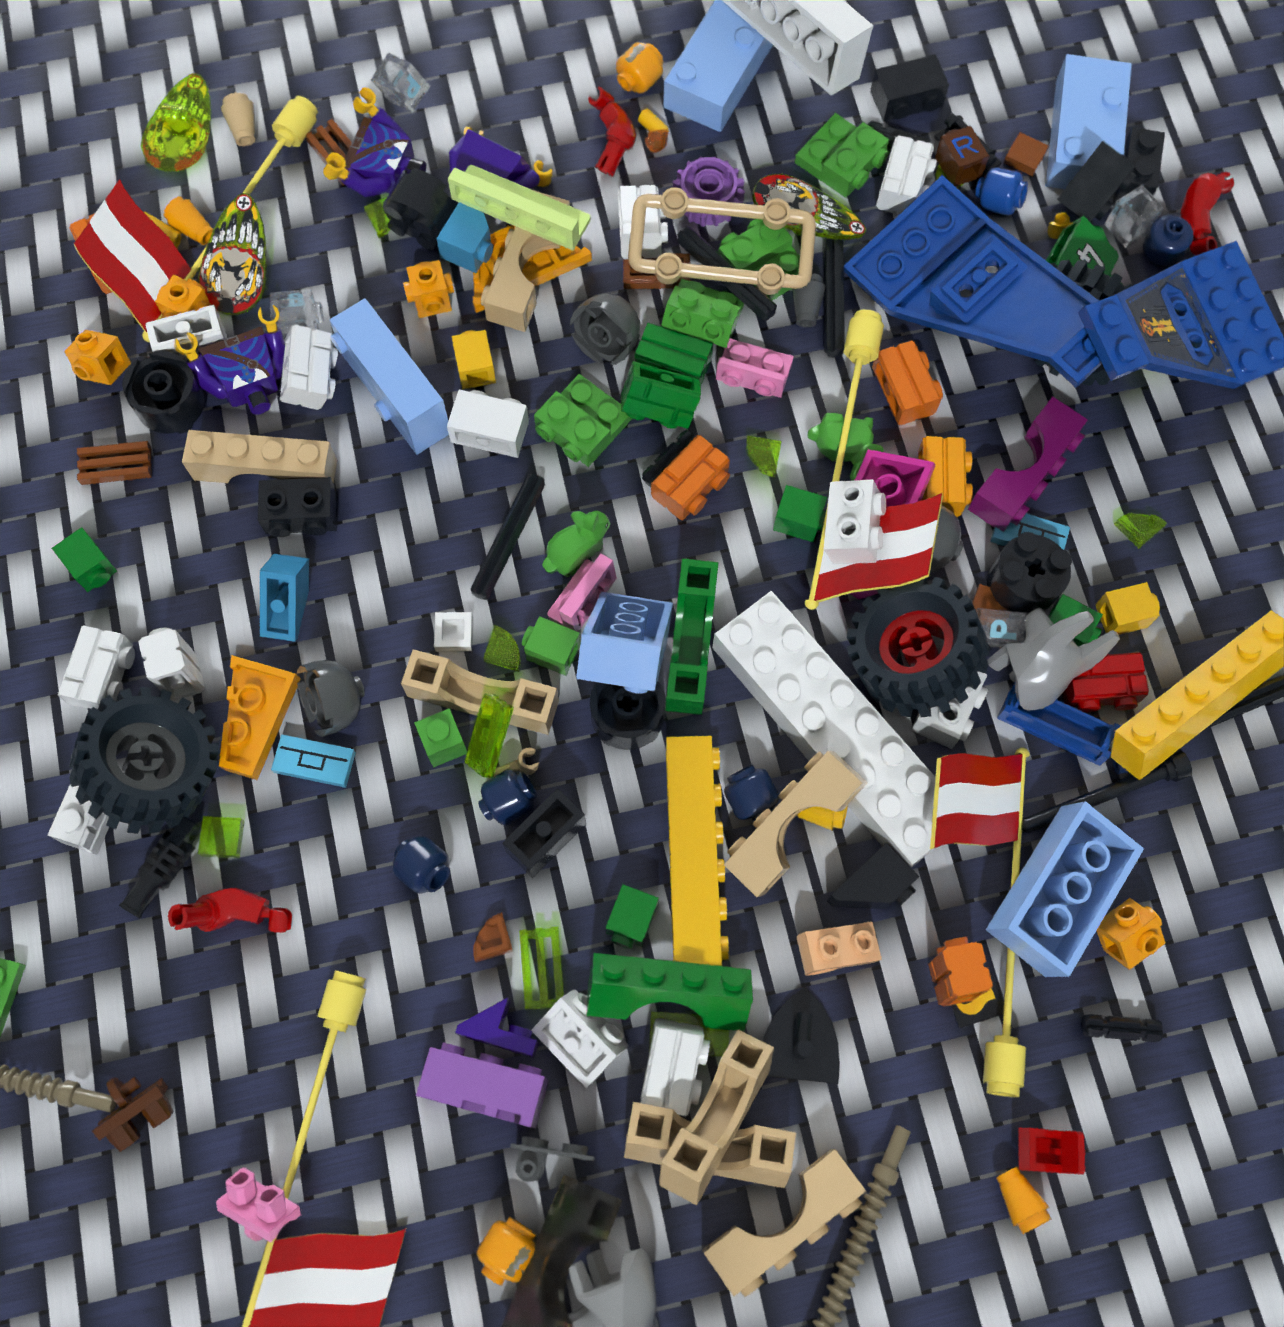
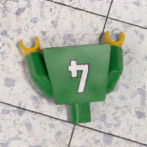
[1046,212,1123,285]

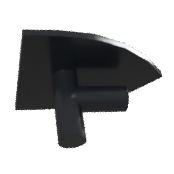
[763,987,840,1084]

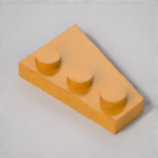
[219,655,301,780]

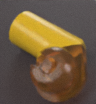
[638,108,669,153]

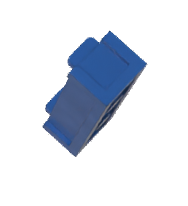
[997,681,1121,766]

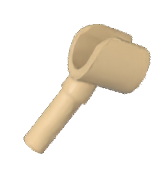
[487,748,539,780]

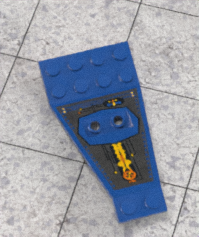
[1078,241,1284,389]

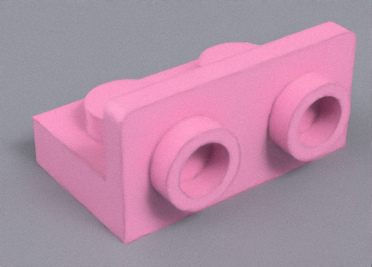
[716,339,794,398]
[547,553,617,632]

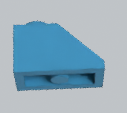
[436,202,493,273]
[260,554,309,642]

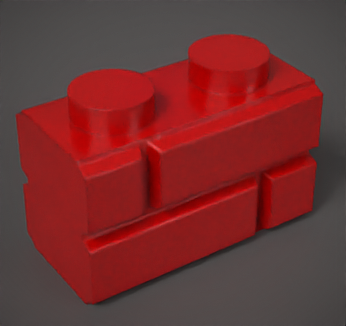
[1063,652,1149,713]

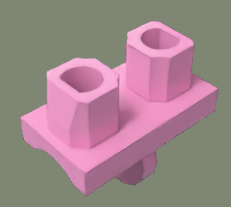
[216,1168,301,1242]

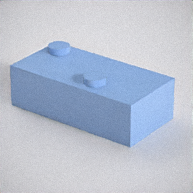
[664,0,773,132]
[1045,54,1132,189]
[329,298,449,455]
[576,592,673,693]
[986,801,1144,977]

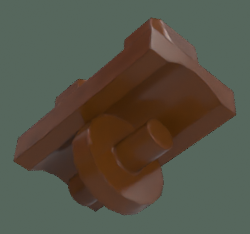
[92,1077,173,1152]

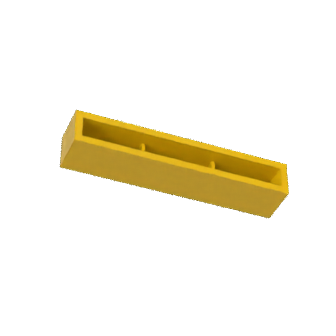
[1111,610,1284,780]
[666,736,729,966]

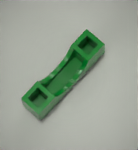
[665,558,719,715]
[586,953,753,1032]

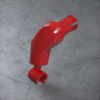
[588,86,636,177]
[1180,172,1234,255]
[168,888,292,933]

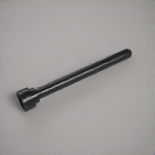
[1022,749,1192,833]

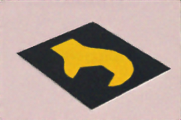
[951,972,1004,1028]

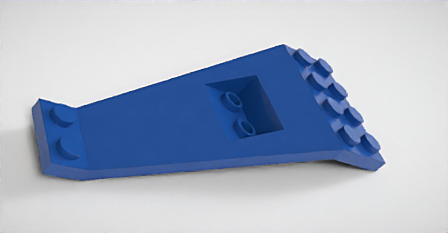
[843,175,1102,388]

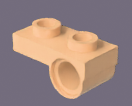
[796,921,882,976]

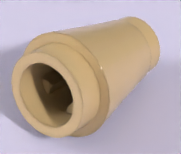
[221,93,255,146]

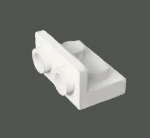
[531,989,629,1089]

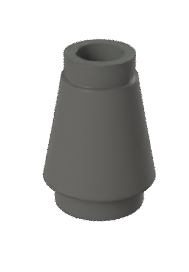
[792,273,826,327]

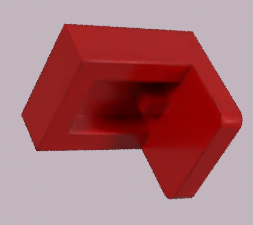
[1018,1128,1085,1175]

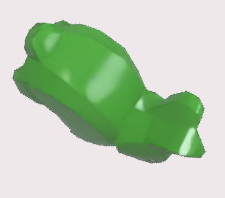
[807,413,884,481]
[542,511,611,577]

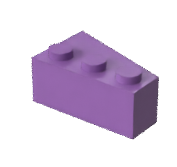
[416,1043,549,1129]

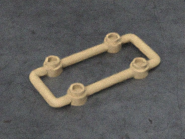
[628,187,816,295]

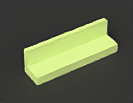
[448,165,591,251]

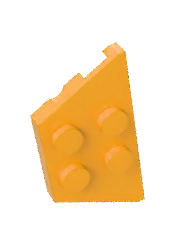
[473,225,592,313]

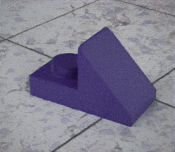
[455,998,539,1059]

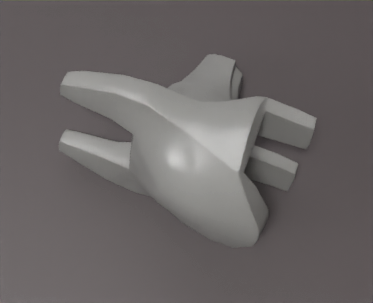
[987,608,1120,711]
[563,1249,659,1327]

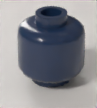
[1143,215,1194,267]
[724,765,780,822]
[478,769,537,826]
[392,836,450,894]

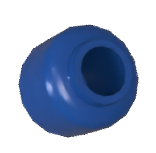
[975,167,1028,215]

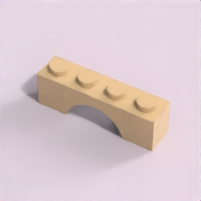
[481,190,570,332]
[182,430,337,484]
[401,649,559,735]
[724,751,868,897]
[659,1030,774,1206]
[624,1102,796,1188]
[702,1149,866,1297]

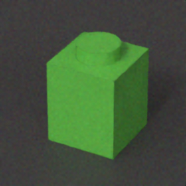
[522,616,581,676]
[414,708,468,768]

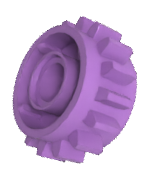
[673,156,745,227]

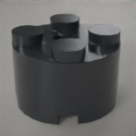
[383,169,459,250]
[122,351,205,434]
[986,532,1072,618]
[590,680,666,750]

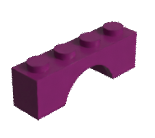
[968,397,1088,532]

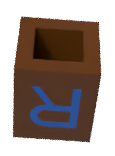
[935,125,989,187]

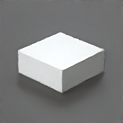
[434,612,473,652]

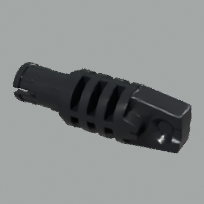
[118,817,201,919]

